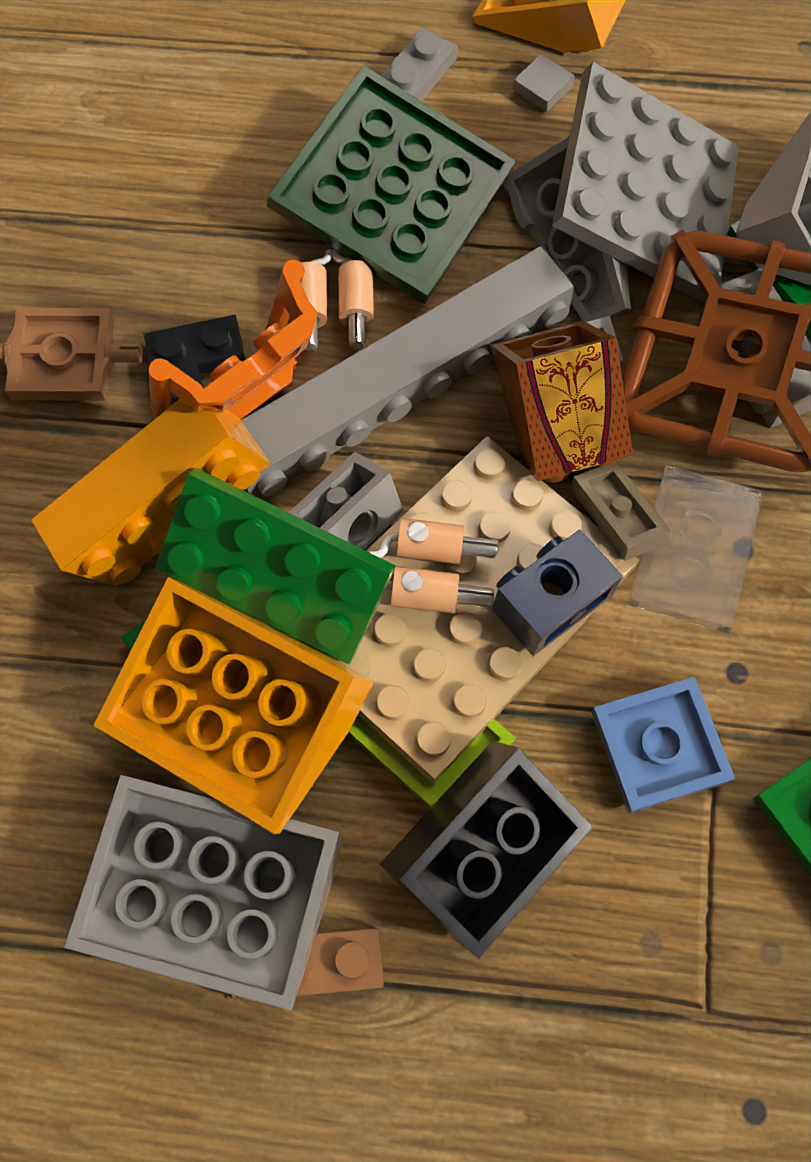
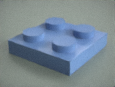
[591,677,735,814]

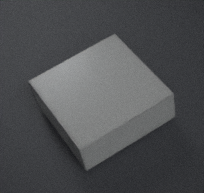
[513,53,575,113]

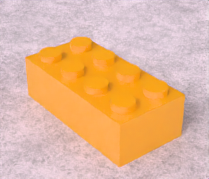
[31,399,271,587]

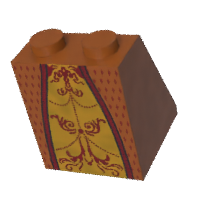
[491,321,633,483]

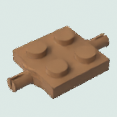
[0,308,143,401]

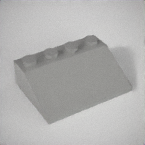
[64,775,344,1011]

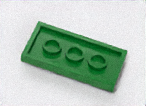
[155,468,396,665]

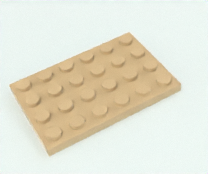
[293,437,640,784]

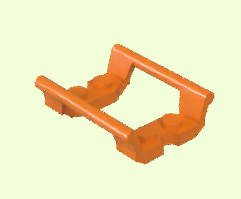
[149,260,318,422]

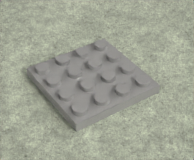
[552,62,739,303]

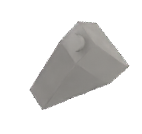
[736,111,811,285]
[505,136,631,322]

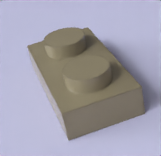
[571,461,671,561]

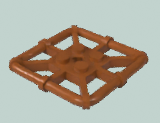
[622,229,811,472]

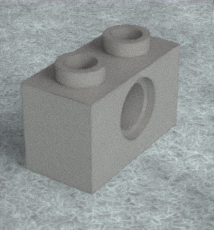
[288,452,404,550]

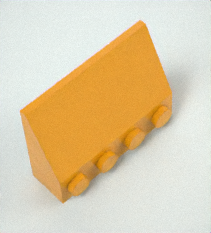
[93,577,374,835]

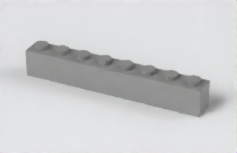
[241,246,574,498]

